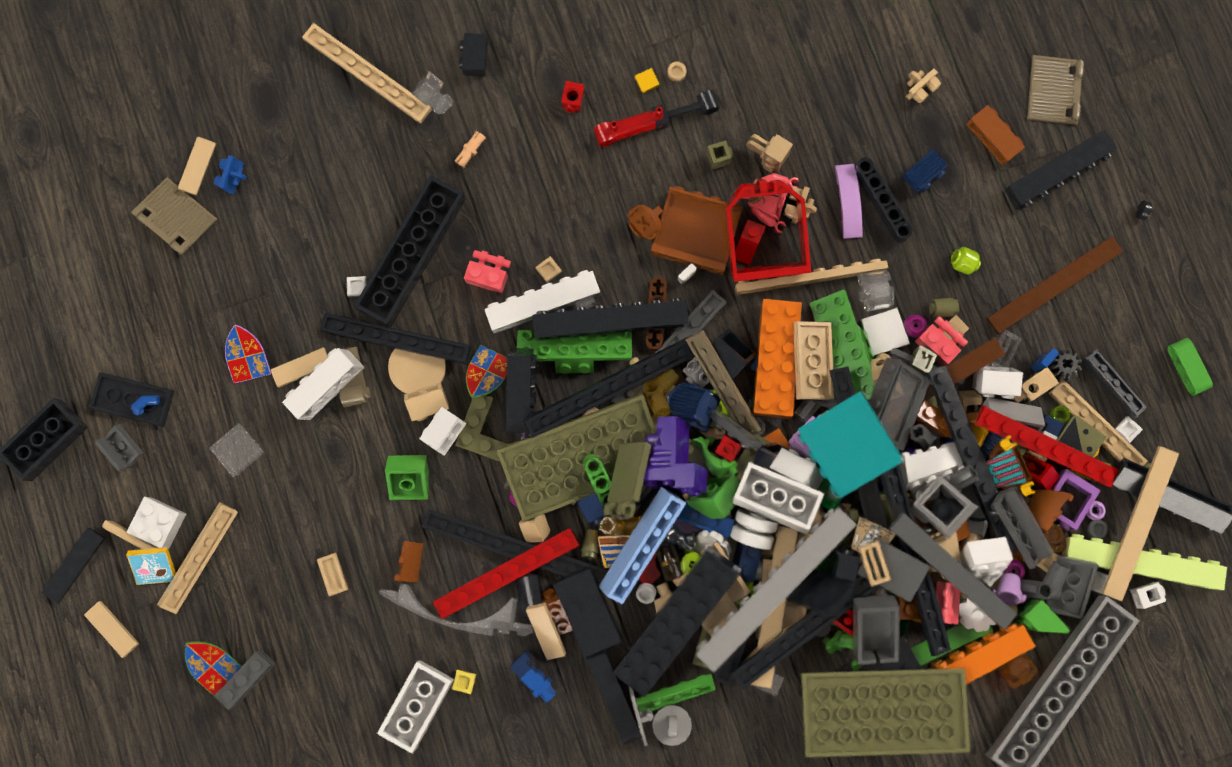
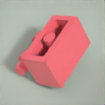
[464,250,511,294]
[915,316,968,366]
[933,582,960,624]

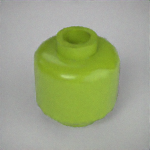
[951,247,981,275]
[680,552,701,574]

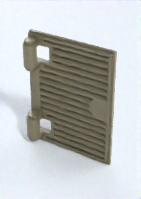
[1027,55,1084,125]
[131,177,217,255]

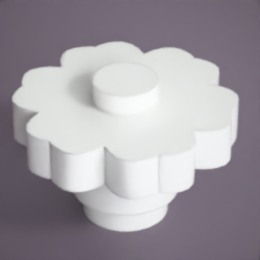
[695,530,732,559]
[959,598,996,632]

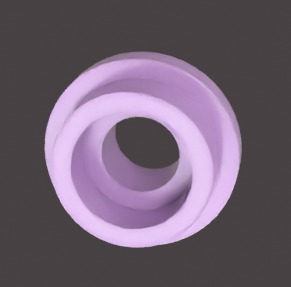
[1086,501,1106,520]

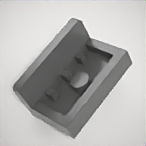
[95,424,143,471]

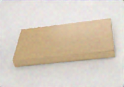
[793,321,834,400]

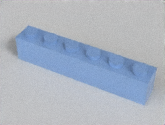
[599,487,686,604]

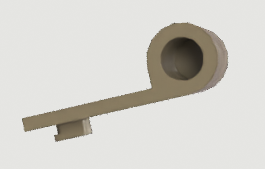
[339,347,370,407]

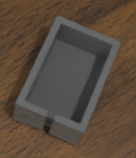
[853,596,899,664]

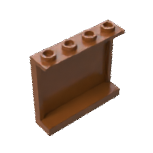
[651,186,743,275]

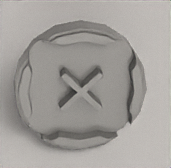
[652,705,692,746]

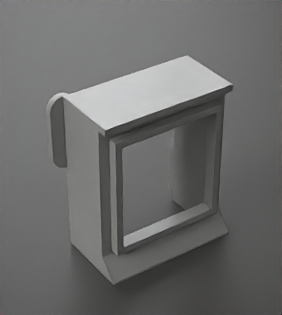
[911,475,978,539]

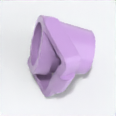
[992,573,1026,606]

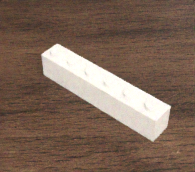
[485,270,601,333]

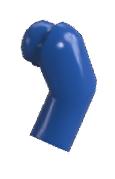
[131,395,160,415]

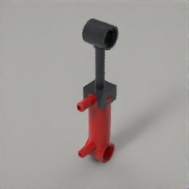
[594,90,720,147]

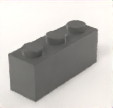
[214,650,276,710]

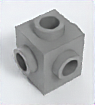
[683,357,710,388]

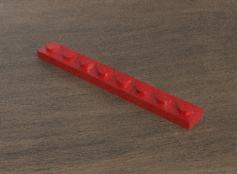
[974,406,1118,487]
[433,528,580,619]

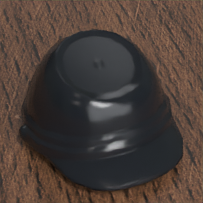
[927,496,965,527]

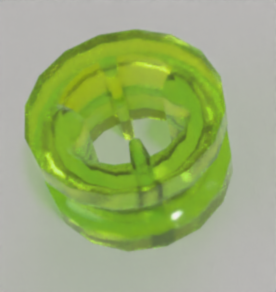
[1050,406,1070,423]

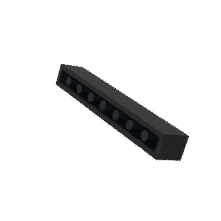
[533,298,689,341]

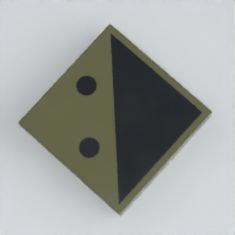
[1056,414,1107,457]

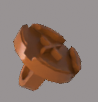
[627,205,663,241]

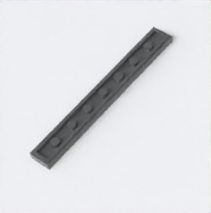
[611,290,727,404]
[889,512,1017,629]

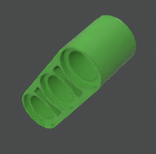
[1167,338,1213,396]
[583,454,611,509]

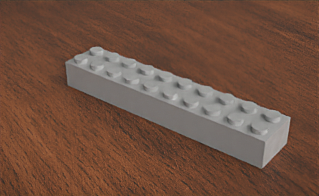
[696,507,856,672]
[986,596,1140,767]

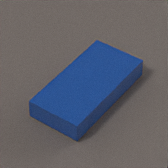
[1030,348,1059,372]

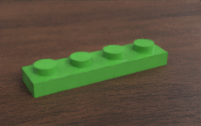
[636,674,716,711]

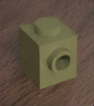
[706,141,733,170]

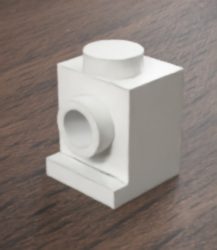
[1130,582,1166,609]

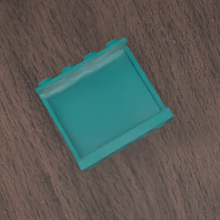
[798,391,905,498]

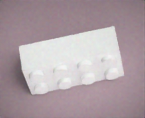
[282,348,365,420]
[733,462,824,534]
[377,660,454,753]

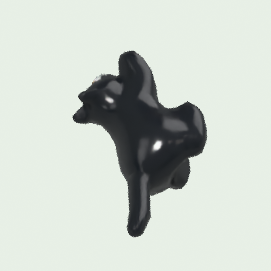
[660,523,696,554]

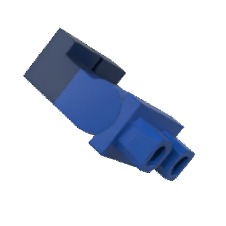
[510,650,556,703]

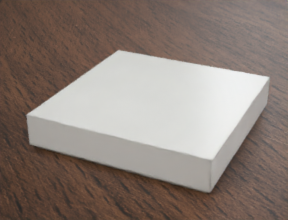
[860,308,910,356]

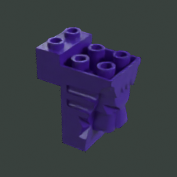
[643,416,707,496]

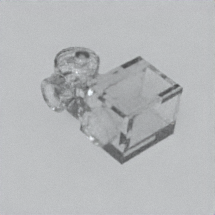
[412,71,453,114]

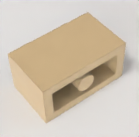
[404,382,449,421]

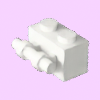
[420,407,466,456]

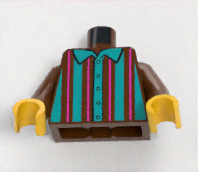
[986,435,1036,496]

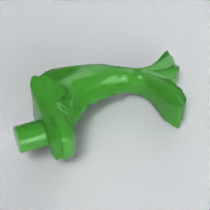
[691,436,739,478]
[822,630,876,671]

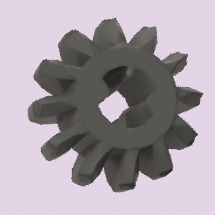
[1048,349,1082,381]

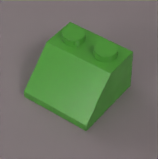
[385,455,429,500]
[686,474,740,519]
[1016,599,1070,633]

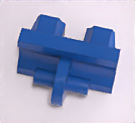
[214,155,247,194]

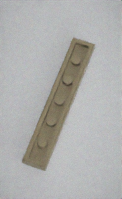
[686,330,761,435]

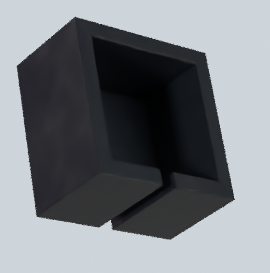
[712,329,757,380]

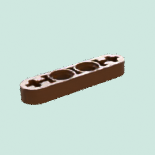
[646,277,667,351]

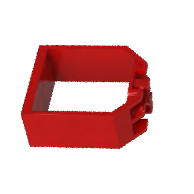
[724,179,811,282]

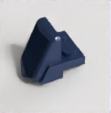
[667,382,721,433]

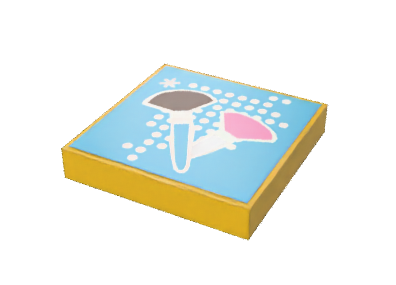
[127,547,176,585]

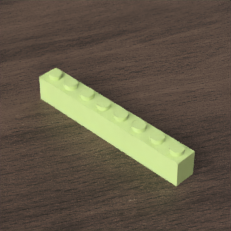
[1062,534,1227,590]

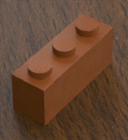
[966,105,1025,166]

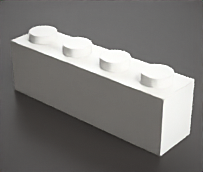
[899,442,964,491]

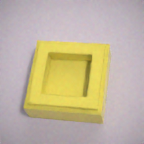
[452,669,476,694]

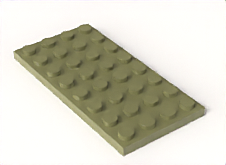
[496,394,656,522]
[801,668,970,757]

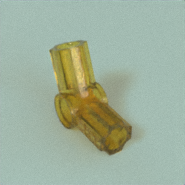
[643,368,680,418]
[599,516,642,536]

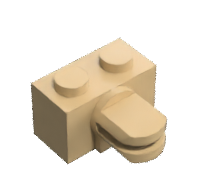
[746,134,793,174]

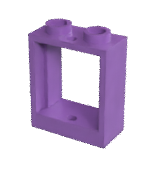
[1051,469,1101,531]

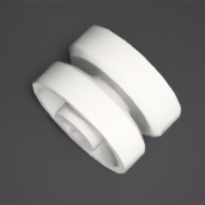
[730,508,779,549]

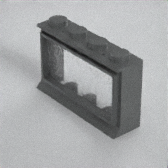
[869,358,930,451]

